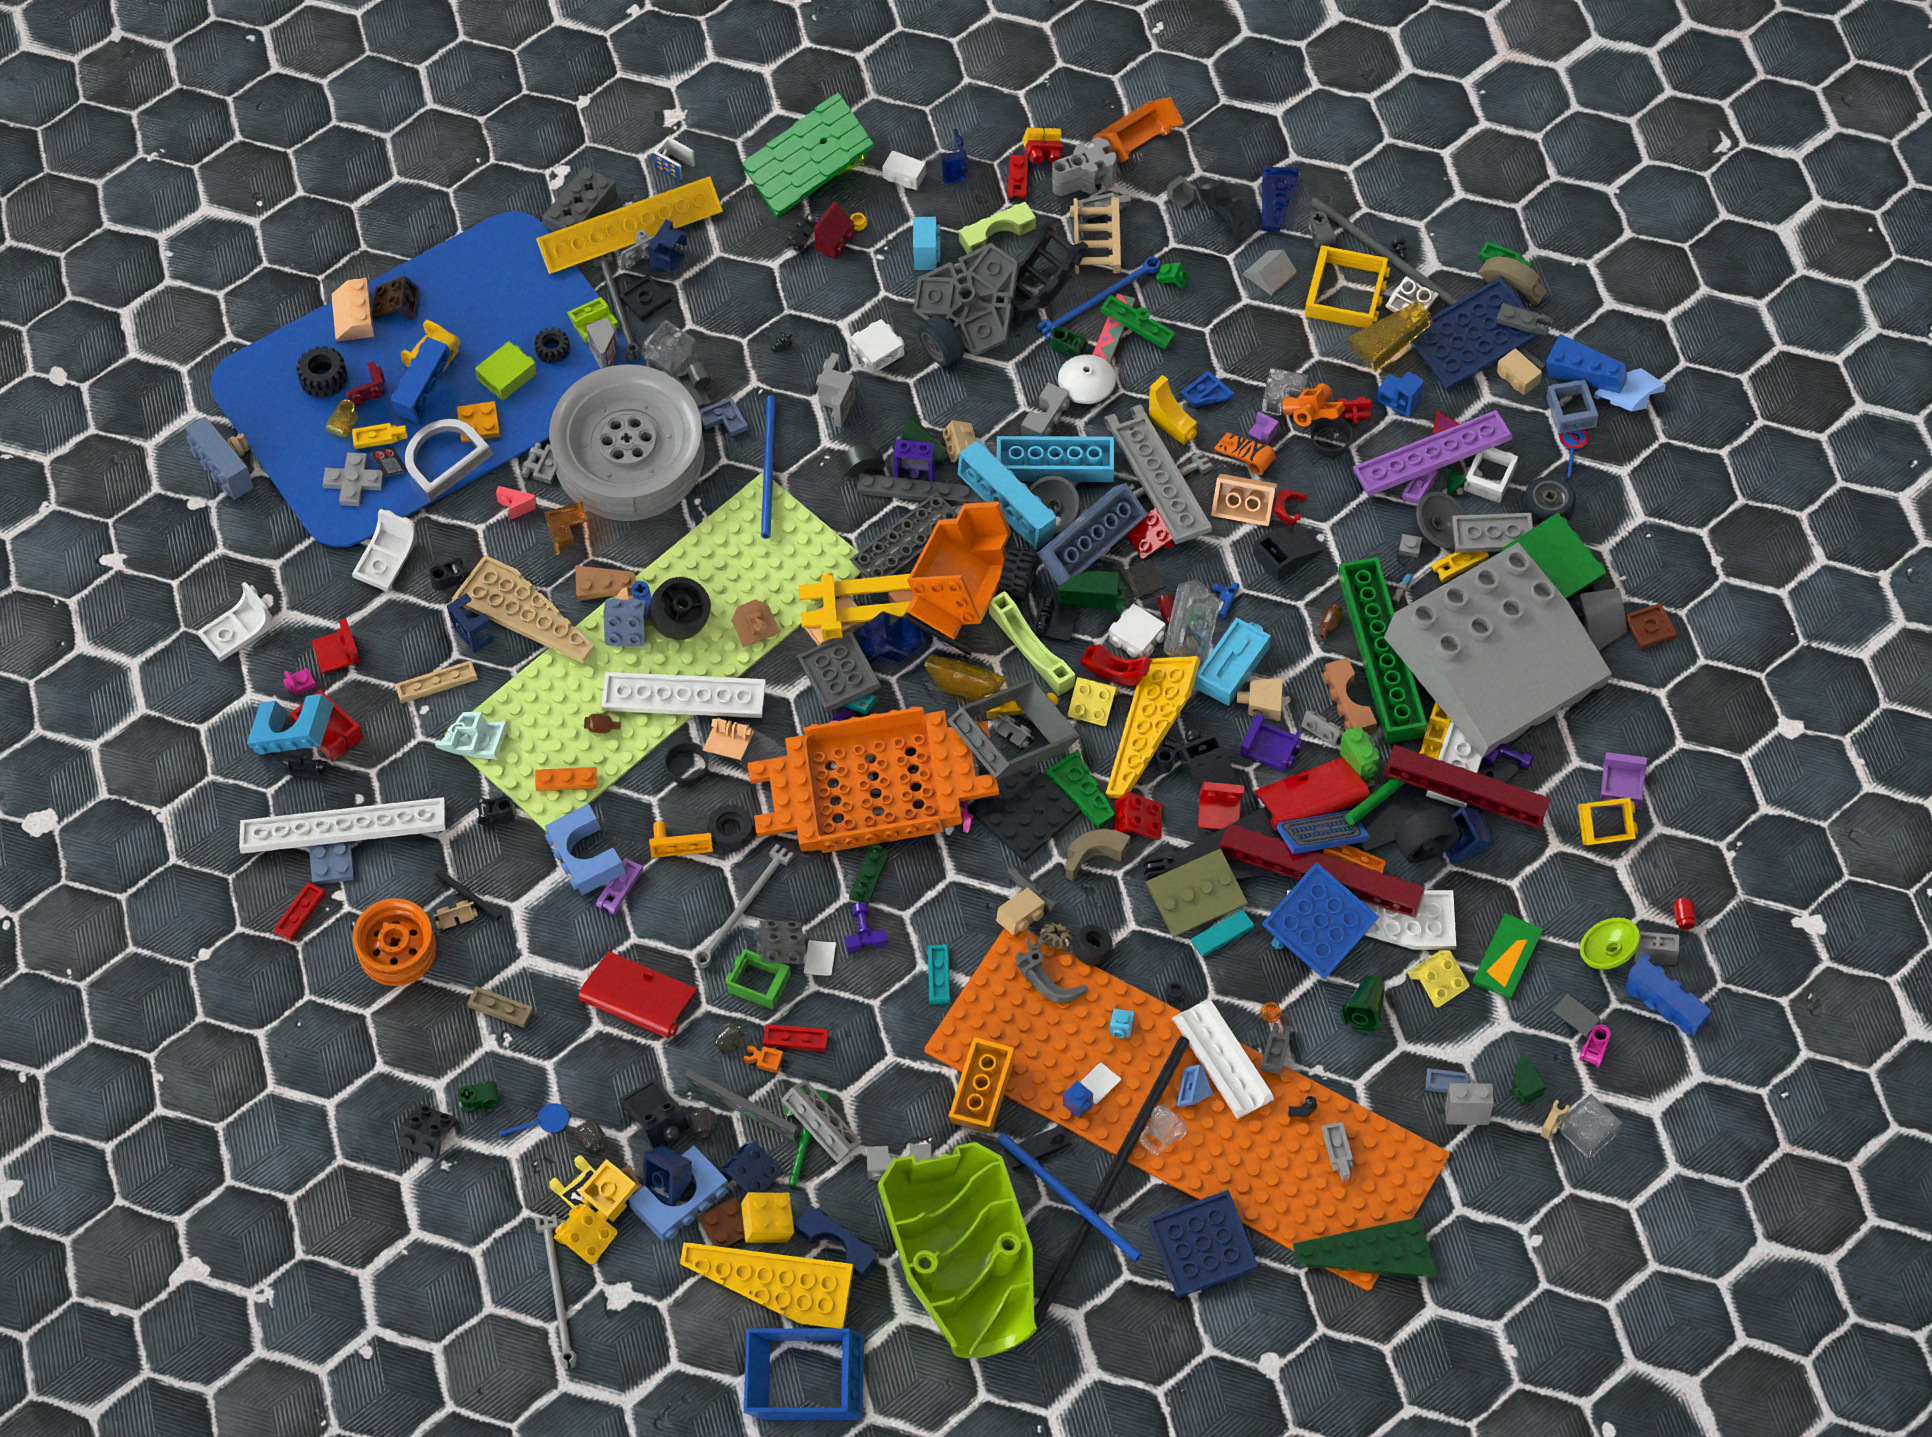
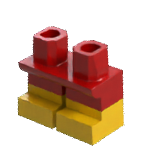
[1022,128,1063,163]

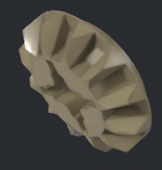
[1040,922,1073,949]

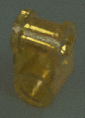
[326,400,358,439]

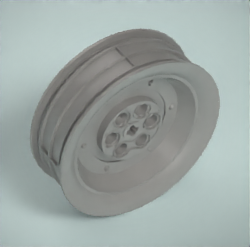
[549,364,705,521]

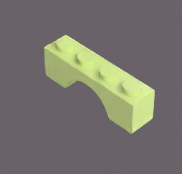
[959,202,1036,254]

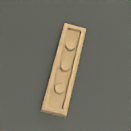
[395,660,478,704]

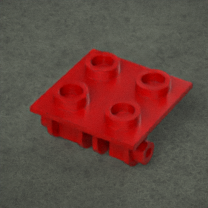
[1127,508,1173,560]

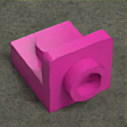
[283,668,316,696]

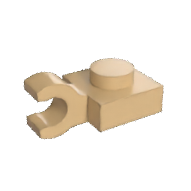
[1541,1100,1569,1139]

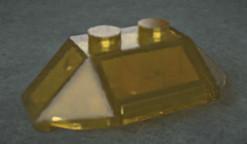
[924,654,1006,700]

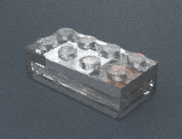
[1163,580,1220,669]

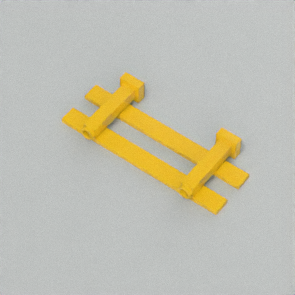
[798,572,911,640]

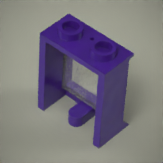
[893,439,936,481]

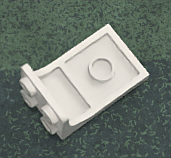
[352,509,416,592]
[197,582,273,662]

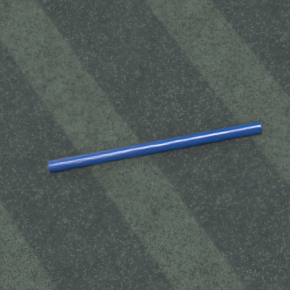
[761,395,776,539]
[997,1133,1142,1262]

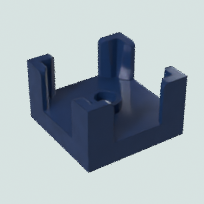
[447,593,493,653]

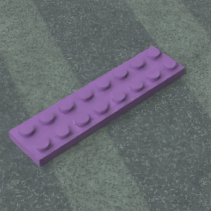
[1353,410,1512,497]

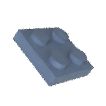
[309,841,354,885]

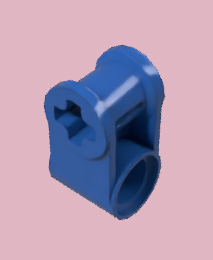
[632,581,651,620]

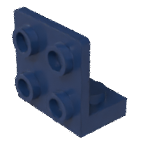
[719,1140,783,1193]

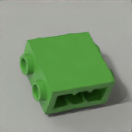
[1340,726,1380,784]

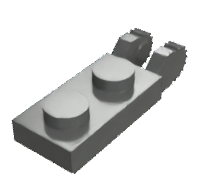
[1496,303,1553,335]
[1260,1022,1292,1075]

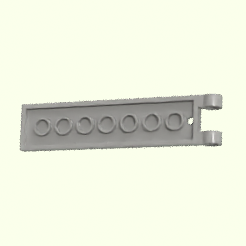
[1104,404,1212,544]

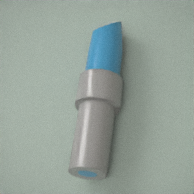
[1391,574,1413,604]

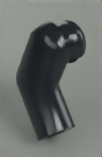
[1288,1096,1317,1118]

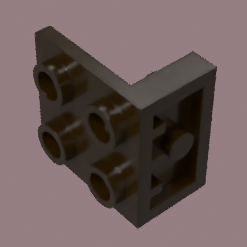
[372,276,420,320]

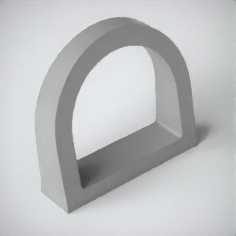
[405,419,494,501]

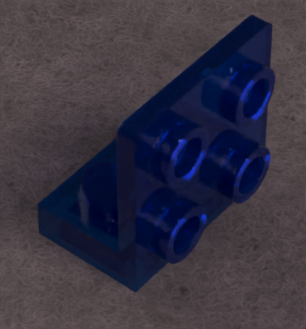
[941,129,968,184]

